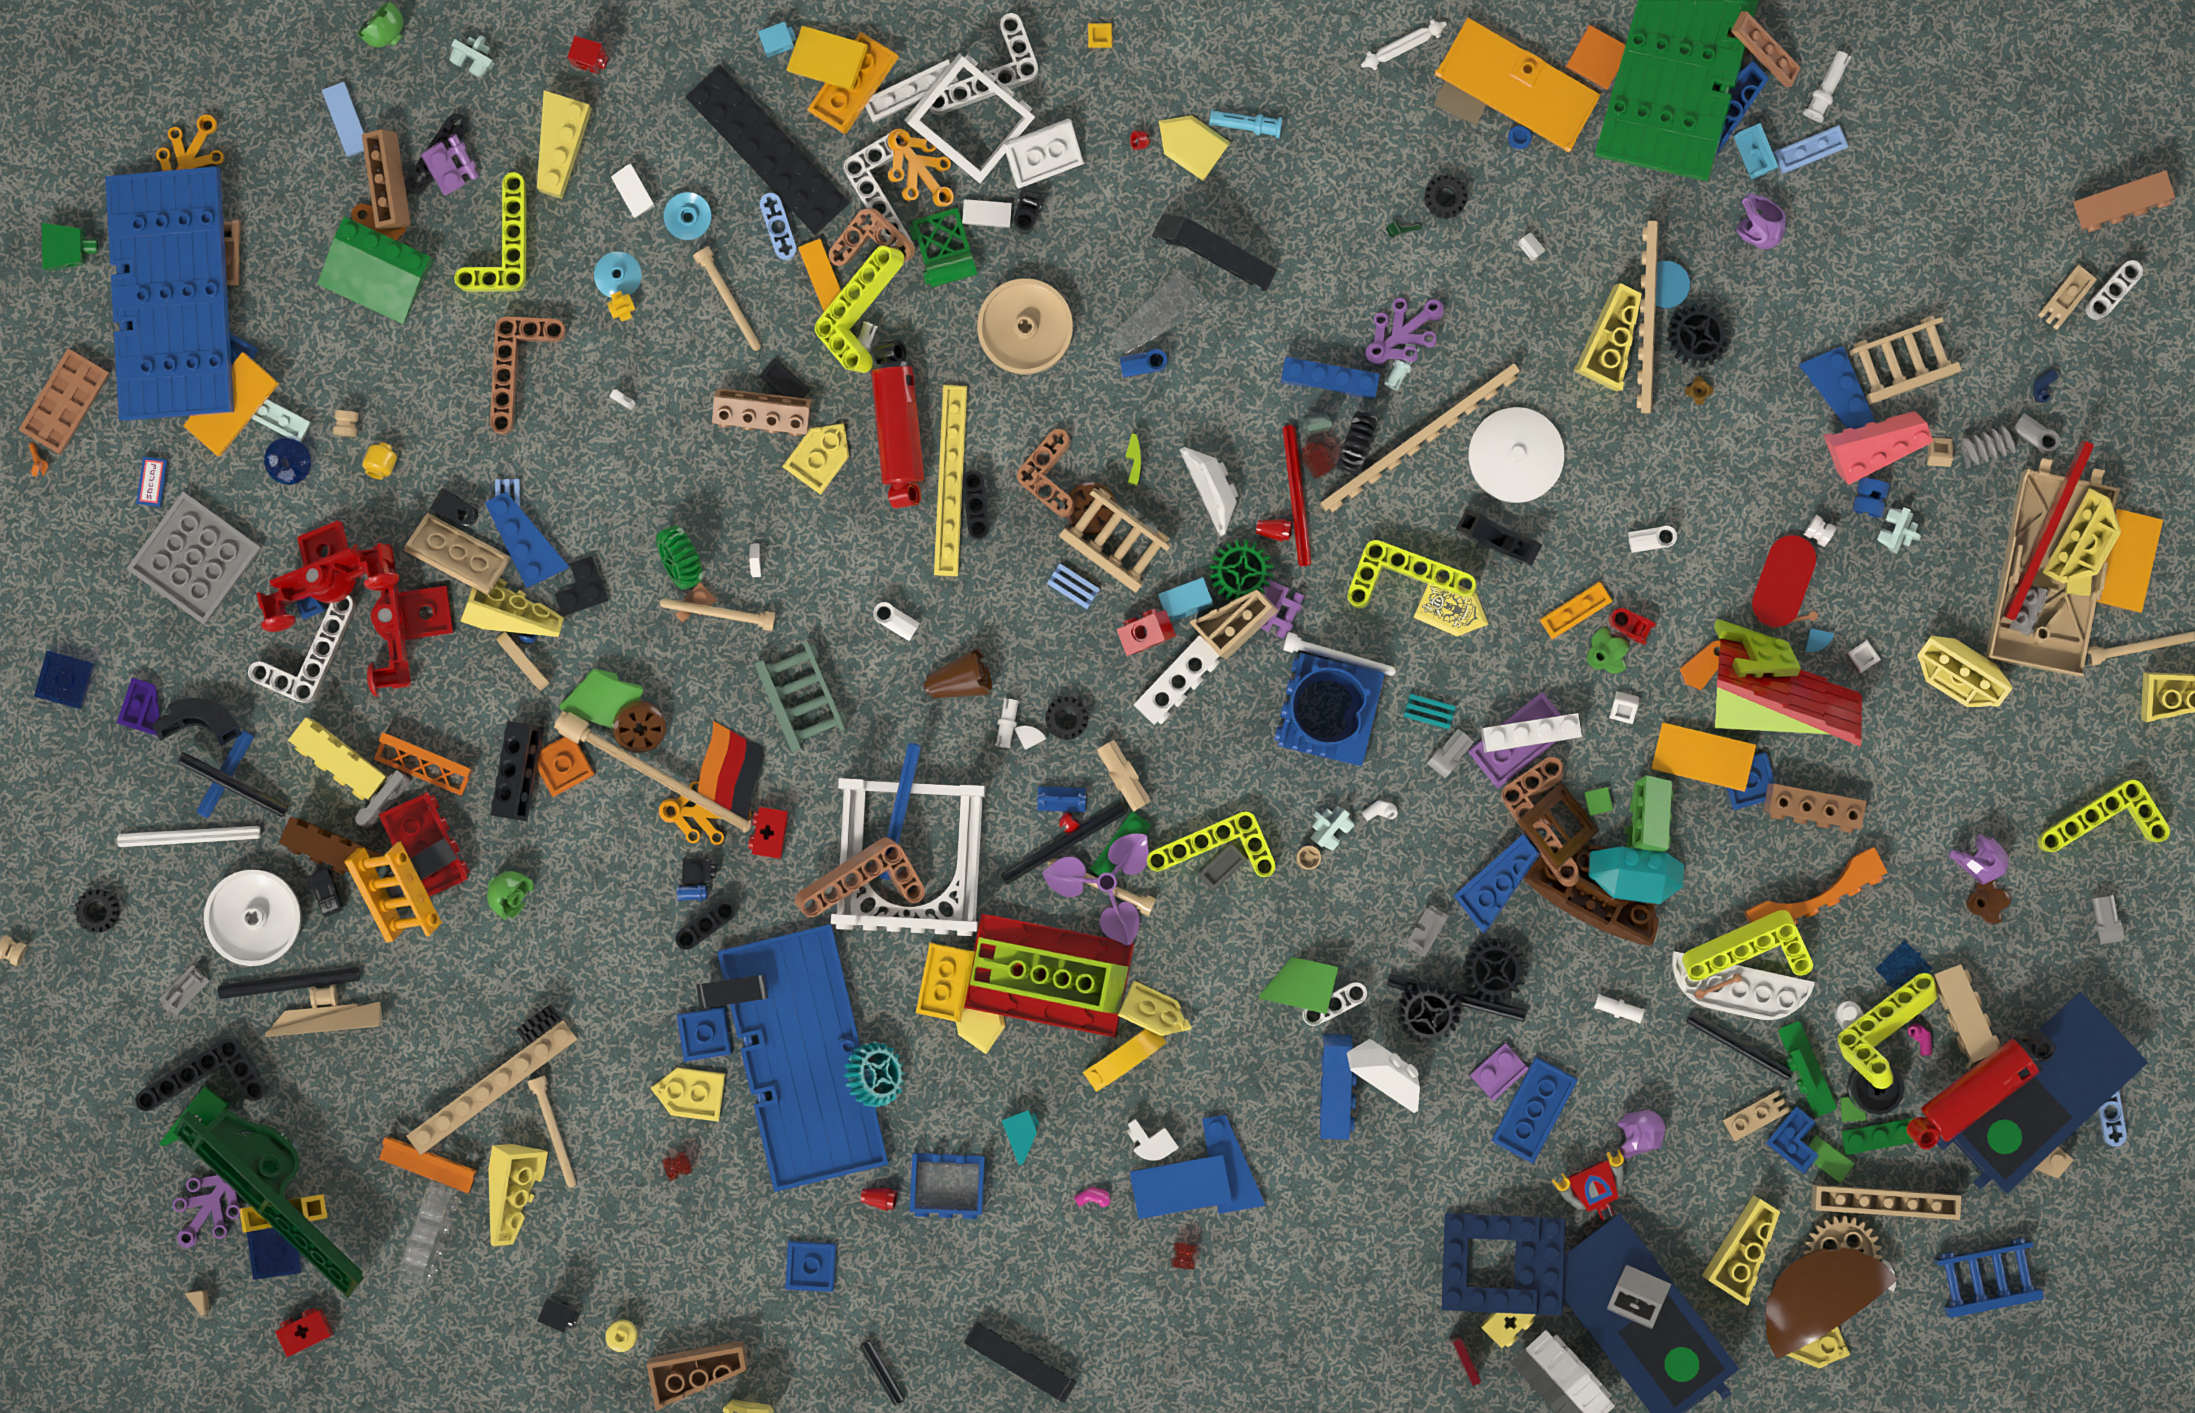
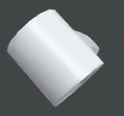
[1628,526,1677,553]
[873,602,920,641]

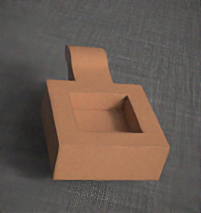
[676,582,717,623]

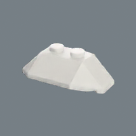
[1180,447,1239,537]
[1347,1039,1420,1113]

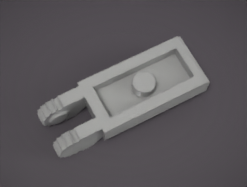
[355,770,411,829]

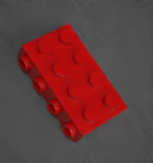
[378,792,470,897]

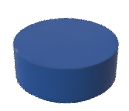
[1508,125,1532,150]

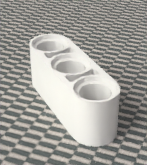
[2086,260,2143,320]
[1302,982,1367,1026]

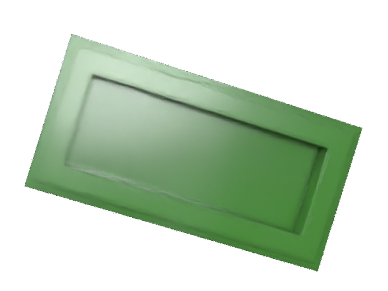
[1807,1135,1854,1183]

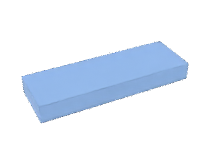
[322,82,364,157]
[1773,125,1849,174]

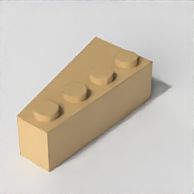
[1933,964,2001,1071]

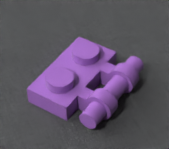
[420,134,479,196]
[1261,579,1304,639]

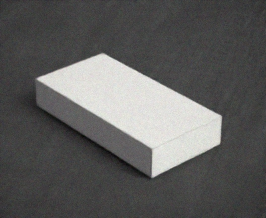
[962,199,1012,228]

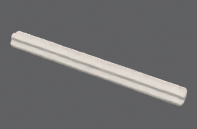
[117,826,261,847]

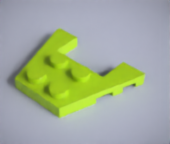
[1714,619,1801,677]

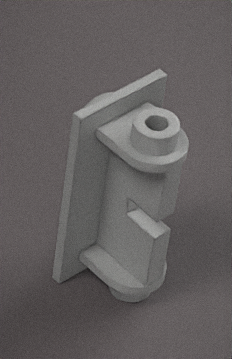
[2009,585,2048,636]
[1406,905,1449,957]
[159,965,210,1016]

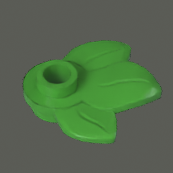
[1587,627,1629,674]

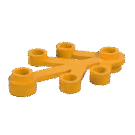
[156,114,224,171]
[888,128,954,207]
[659,781,752,845]

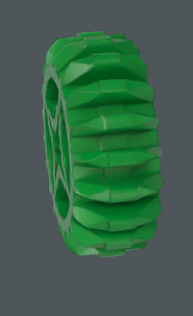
[656,525,703,589]
[1209,539,1274,601]

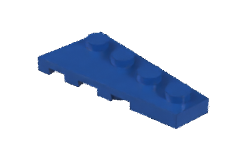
[1799,346,1876,430]
[485,492,570,588]
[1202,1115,1266,1214]

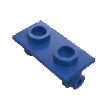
[1037,787,1086,812]

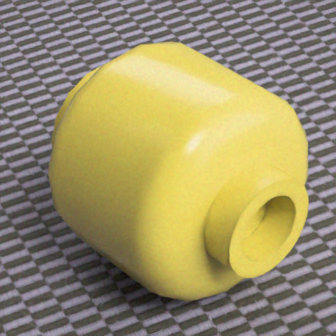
[605,1320,638,1352]

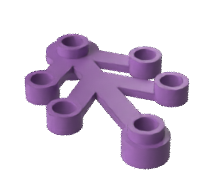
[1366,298,1444,365]
[173,1174,241,1248]

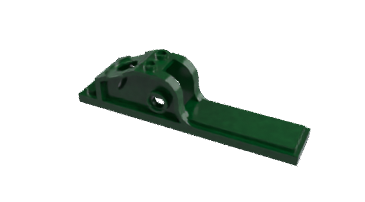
[173,1110,365,1298]

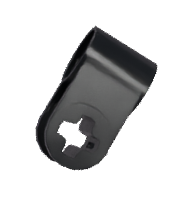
[1014,187,1045,235]
[430,488,478,526]

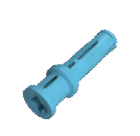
[1209,110,1283,138]

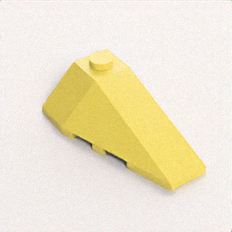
[461,578,564,637]
[488,1144,548,1246]

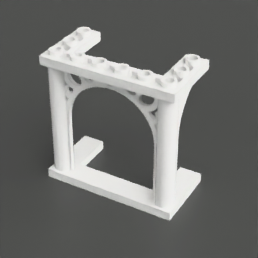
[831,778,986,936]

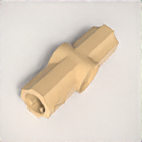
[1097,740,1151,812]

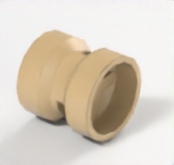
[332,410,359,437]
[1296,846,1321,870]
[0,935,28,967]

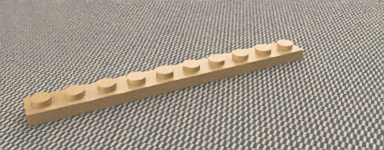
[1320,364,1520,513]

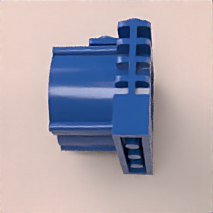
[1274,653,1385,767]

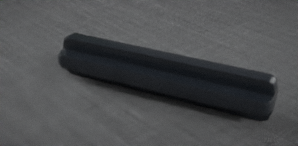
[860,1339,905,1406]

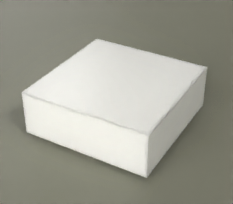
[1847,640,1881,673]

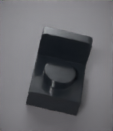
[682,859,716,883]

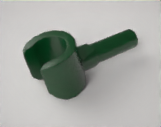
[1386,221,1421,237]

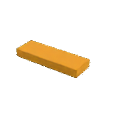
[798,239,841,312]
[1540,582,1613,640]

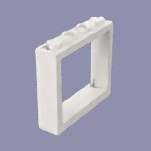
[905,53,1035,183]

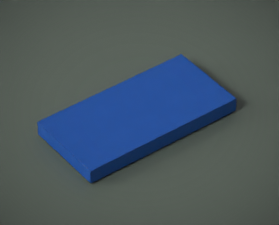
[1491,1056,1578,1164]
[1130,1154,1233,1219]

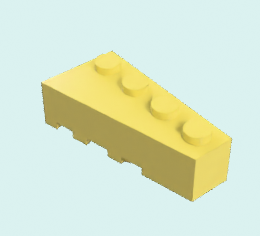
[537,90,592,199]

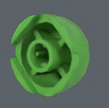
[357,0,404,48]
[487,871,534,920]

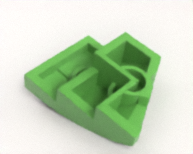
[559,668,643,728]
[1259,957,1338,1015]

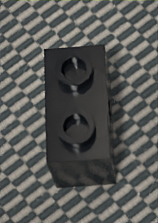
[537,1295,580,1333]

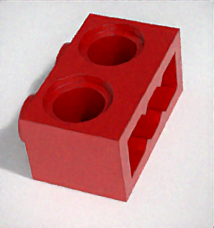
[567,35,609,74]

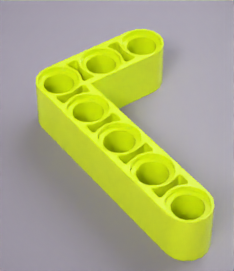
[454,172,526,292]
[815,246,904,373]
[1347,540,1477,608]
[2037,780,2170,852]
[1147,812,1276,877]
[1682,910,1813,981]
[1838,973,1938,1089]

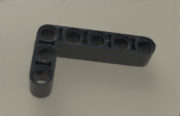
[1152,214,1277,292]
[135,1038,268,1111]

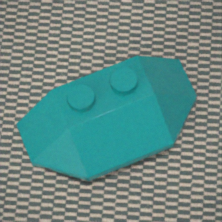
[1589,847,1684,904]

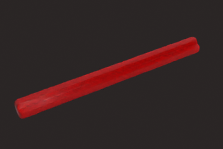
[1283,425,1311,567]

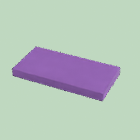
[1467,692,1561,789]

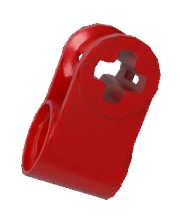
[1608,608,1656,646]

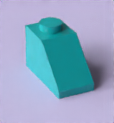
[1002,1109,1040,1165]

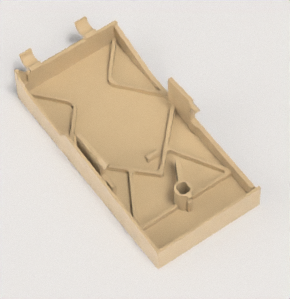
[1985,458,2120,677]

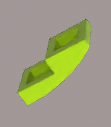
[1125,433,1141,486]

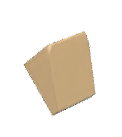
[1927,437,1953,467]
[185,1290,210,1316]

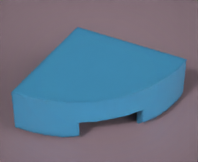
[1805,628,1834,652]

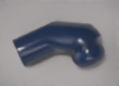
[2033,369,2059,403]

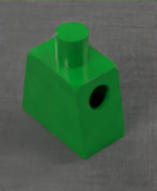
[42,223,99,271]

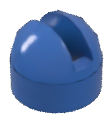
[518,633,537,644]

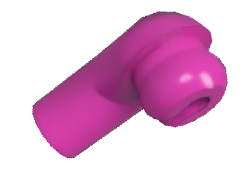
[1908,1023,1932,1055]
[1074,1187,1111,1207]

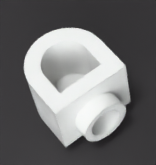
[1835,1001,1864,1030]

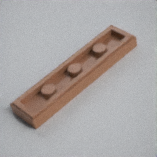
[1731,11,1801,87]

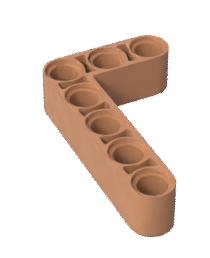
[490,316,567,435]
[1502,757,1579,886]
[795,837,925,917]

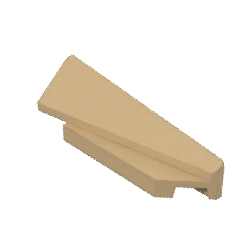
[265,1002,383,1037]

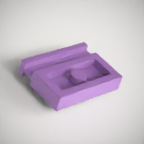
[1470,1043,1529,1101]

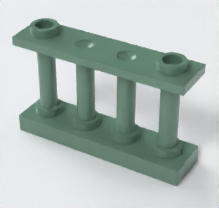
[755,641,848,752]

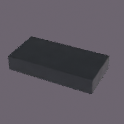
[759,359,811,398]

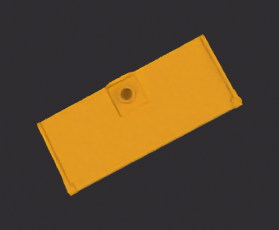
[1435,18,1601,153]

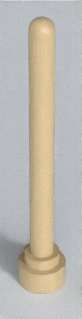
[693,246,761,351]
[660,598,775,631]
[2087,631,2195,666]
[1047,858,1156,916]
[527,1075,576,1188]

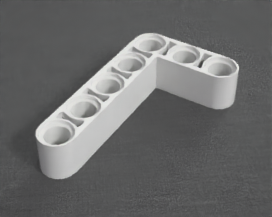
[929,13,1038,115]
[844,134,915,262]
[248,595,356,703]

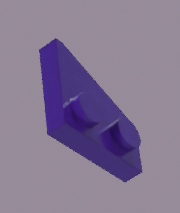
[117,677,160,736]

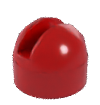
[1130,131,1150,150]
[1059,812,1080,833]

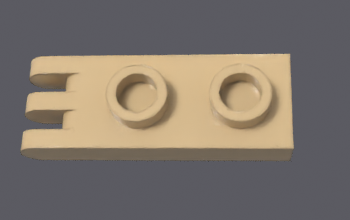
[2038,265,2097,330]
[1722,1089,1791,1142]

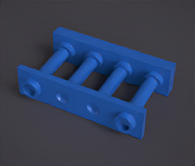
[1934,1237,2044,1318]

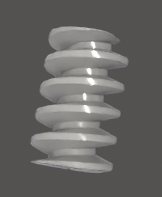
[1961,426,2016,468]

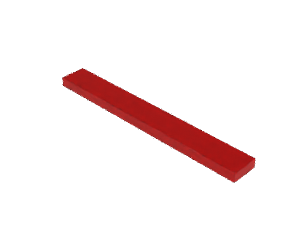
[2002,441,2094,620]

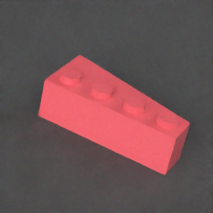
[1823,411,1933,485]

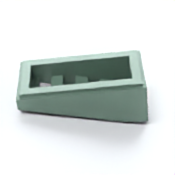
[1303,413,1332,435]

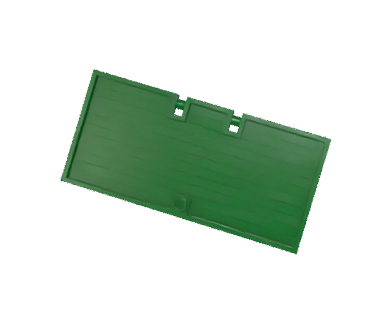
[1595,0,1759,182]

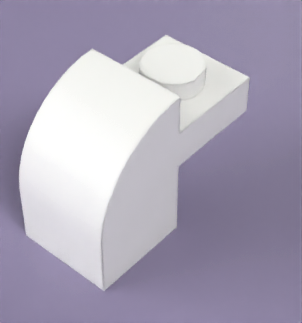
[1127,1119,1179,1160]

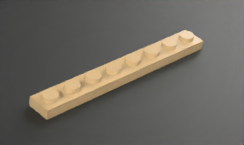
[1637,221,1659,414]
[407,1020,577,1155]

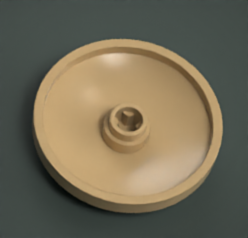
[977,279,1073,375]

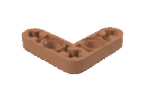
[829,208,915,266]
[1017,429,1075,517]

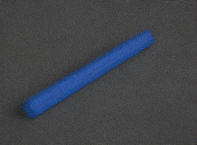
[878,742,921,880]

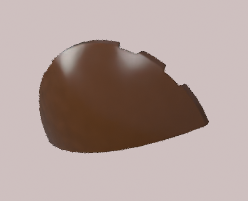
[1523,844,1659,946]
[1764,1247,1898,1359]

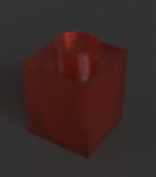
[1300,442,1336,481]

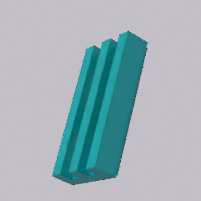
[1403,694,1456,730]

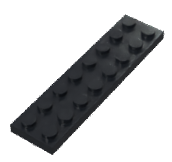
[685,65,850,236]

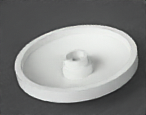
[1468,407,1564,503]
[204,870,302,966]

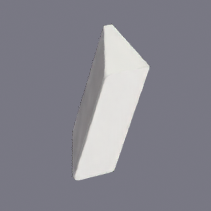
[611,163,655,218]

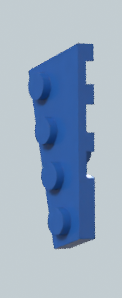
[1454,834,1540,933]

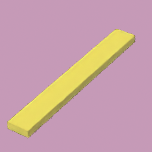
[934,385,967,576]

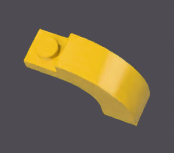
[1083,1028,1167,1092]
[239,1194,327,1233]

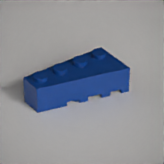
[1716,61,1769,156]
[1319,1033,1356,1140]

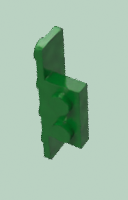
[1778,1021,1837,1118]

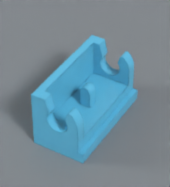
[1733,123,1778,180]
[1158,578,1213,622]

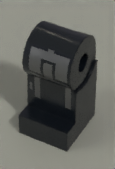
[307,869,343,917]

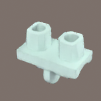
[449,35,495,78]
[1878,507,1921,554]
[1310,805,1354,851]

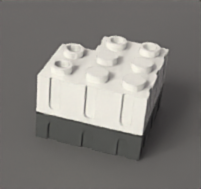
[1510,1330,1615,1413]

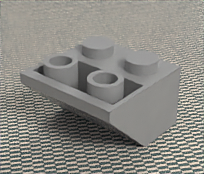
[1607,1265,1671,1329]

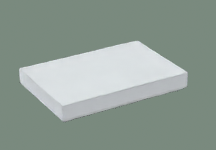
[1003,118,1084,189]

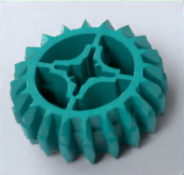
[844,1042,906,1107]

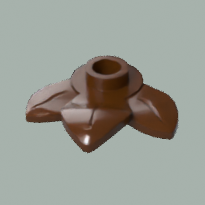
[1966,879,2012,924]

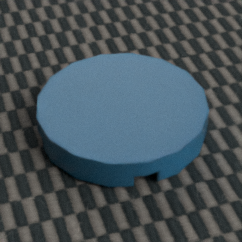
[1642,261,1690,309]

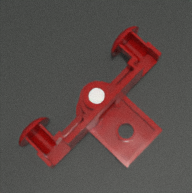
[256,520,400,632]
[352,543,454,697]

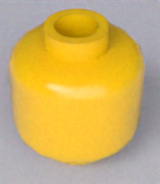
[362,442,397,480]

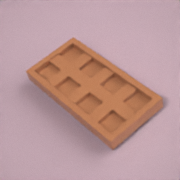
[18,348,111,455]

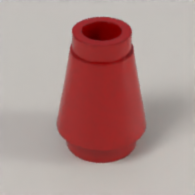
[1256,519,1292,542]
[861,1188,897,1211]

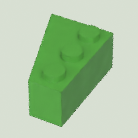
[1624,775,1673,852]

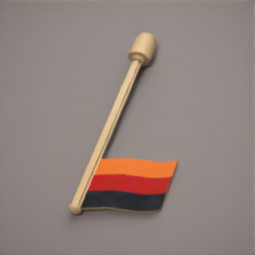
[554,711,763,833]

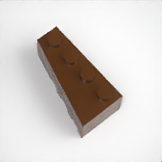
[279,817,385,874]

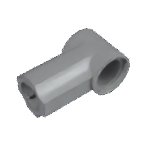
[2012,413,2060,454]
[1427,729,1474,778]
[2092,895,2124,945]

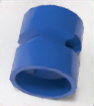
[1852,478,1890,518]

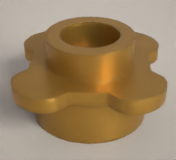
[1685,376,1713,405]

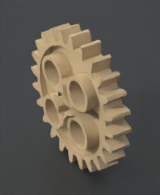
[1803,1215,1882,1259]

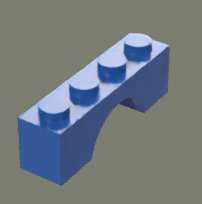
[1280,357,1380,400]

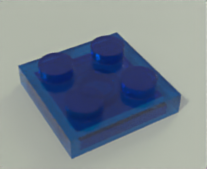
[34,651,95,709]
[247,1228,302,1280]

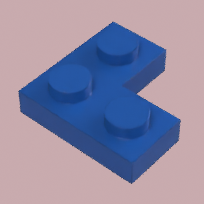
[1766,1106,1819,1174]

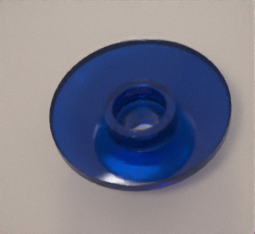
[264,438,312,485]

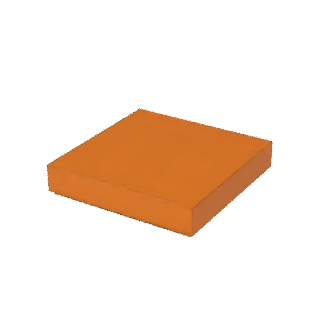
[1566,25,1625,90]
[537,736,595,797]

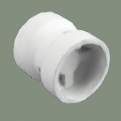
[1803,514,1837,547]

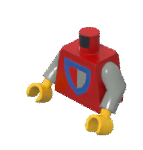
[1552,1149,1624,1220]

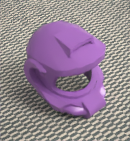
[1736,193,1786,250]
[1948,834,2009,885]
[1617,1110,1665,1159]

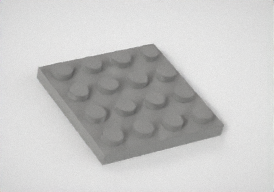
[126,492,261,625]

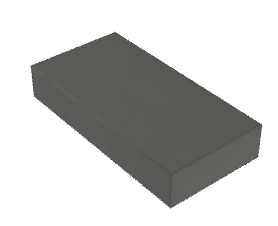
[1197,842,1248,892]

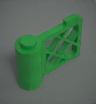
[909,207,978,288]

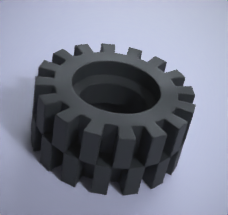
[1424,174,1468,219]
[1045,697,1088,740]
[74,889,121,933]
[516,1004,562,1046]

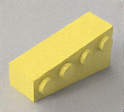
[1574,283,1642,392]
[2141,672,2195,722]
[288,717,388,801]
[1702,1195,1780,1306]

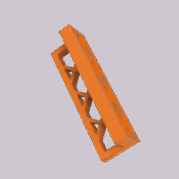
[374,732,473,796]
[379,1136,478,1193]

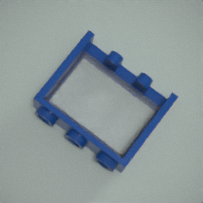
[910,1153,985,1219]

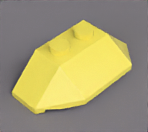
[2043,488,2121,583]
[1917,636,2013,707]

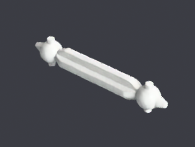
[1361,19,1447,70]

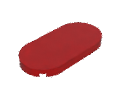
[1751,535,1816,628]

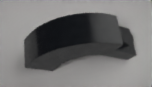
[1455,509,1542,566]
[151,698,242,746]
[383,838,457,899]

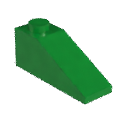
[159,1086,230,1147]

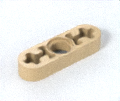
[496,631,550,691]

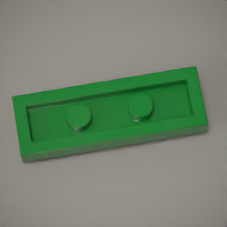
[1090,811,1151,876]
[1841,1118,1914,1155]

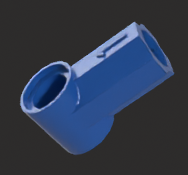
[1120,349,1168,378]

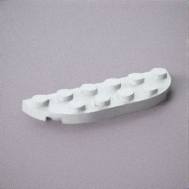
[1672,951,1815,1020]

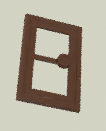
[1517,782,1599,870]

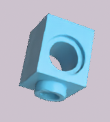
[758,22,796,57]

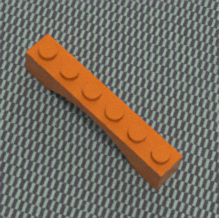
[1744,847,1888,924]

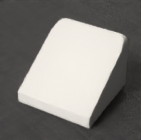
[1518,233,1545,261]
[1609,691,1639,724]

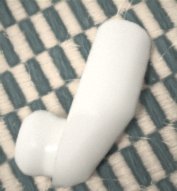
[1361,800,1398,822]

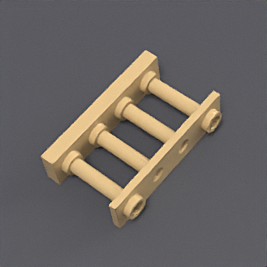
[1849,315,1962,405]
[1059,488,1171,593]

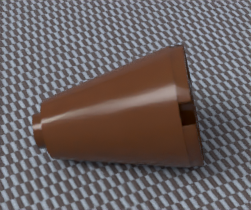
[923,648,993,698]

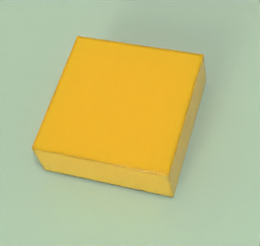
[1088,23,1112,48]

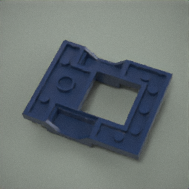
[1441,1213,1566,1316]

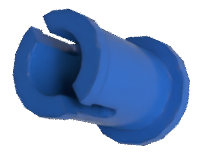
[677,883,708,902]

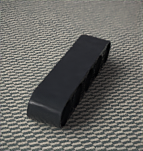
[964,1321,1077,1403]

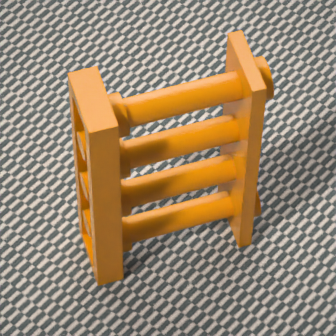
[344,842,442,942]

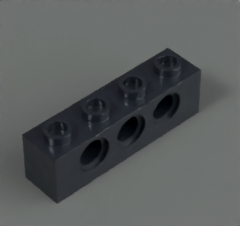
[490,721,544,822]

